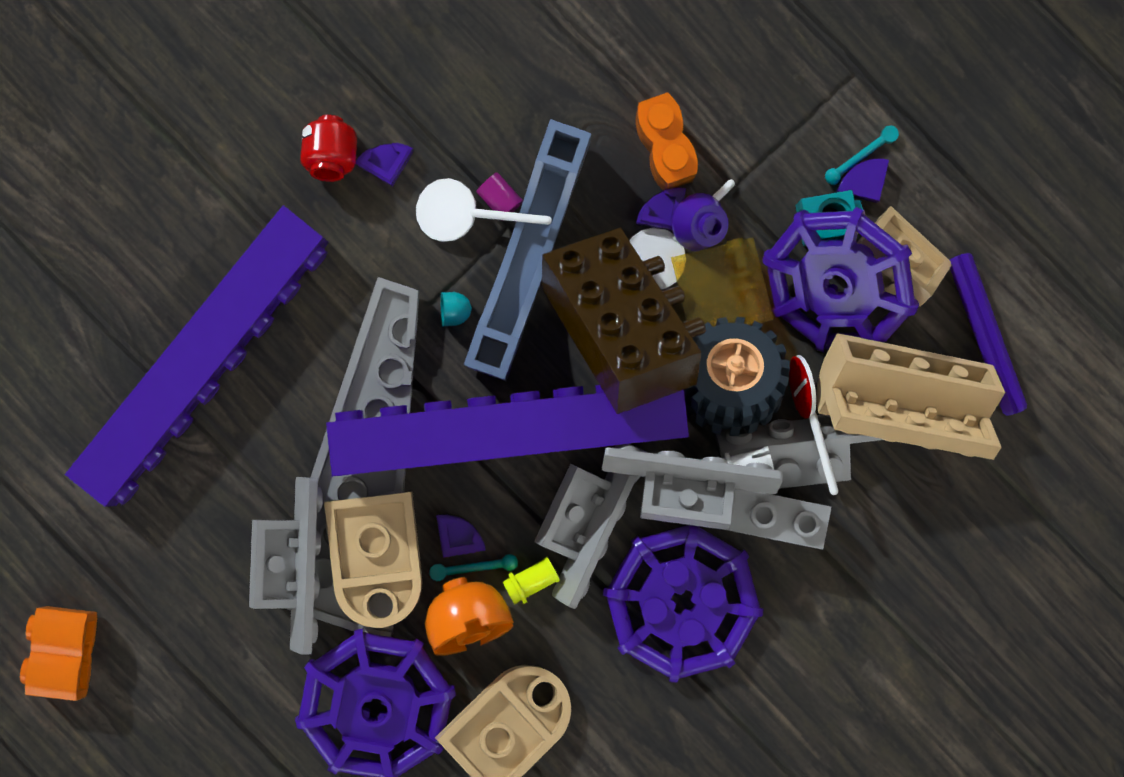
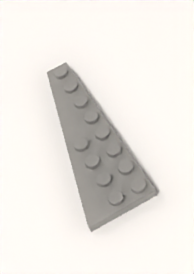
[285,277,420,637]

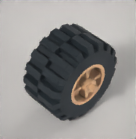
[684,317,790,436]

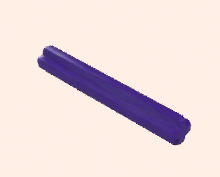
[950,253,1027,415]

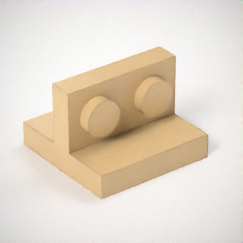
[857,206,951,306]

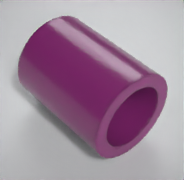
[476,172,523,221]

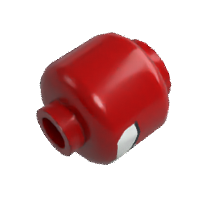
[300,115,357,182]

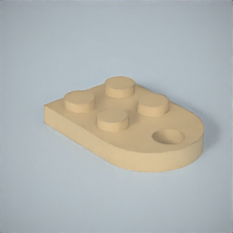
[324,491,423,628]
[435,665,571,777]

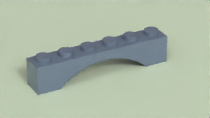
[464,119,591,381]

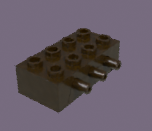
[542,227,706,414]

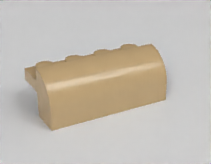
[817,333,1005,460]

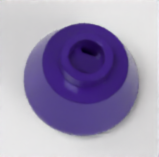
[672,193,728,251]

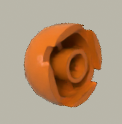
[425,577,514,656]

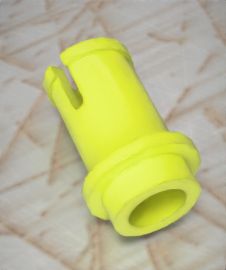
[503,557,560,605]

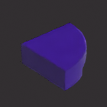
[355,143,414,187]
[836,159,889,203]
[636,188,686,231]
[436,514,486,558]

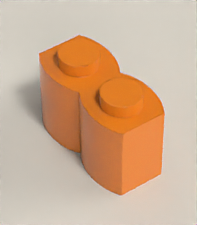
[636,92,698,191]
[20,606,97,701]

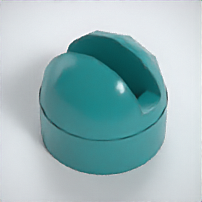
[440,292,472,326]

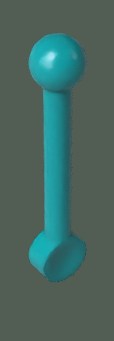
[825,125,899,185]
[429,554,518,581]

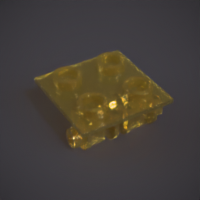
[671,237,774,327]

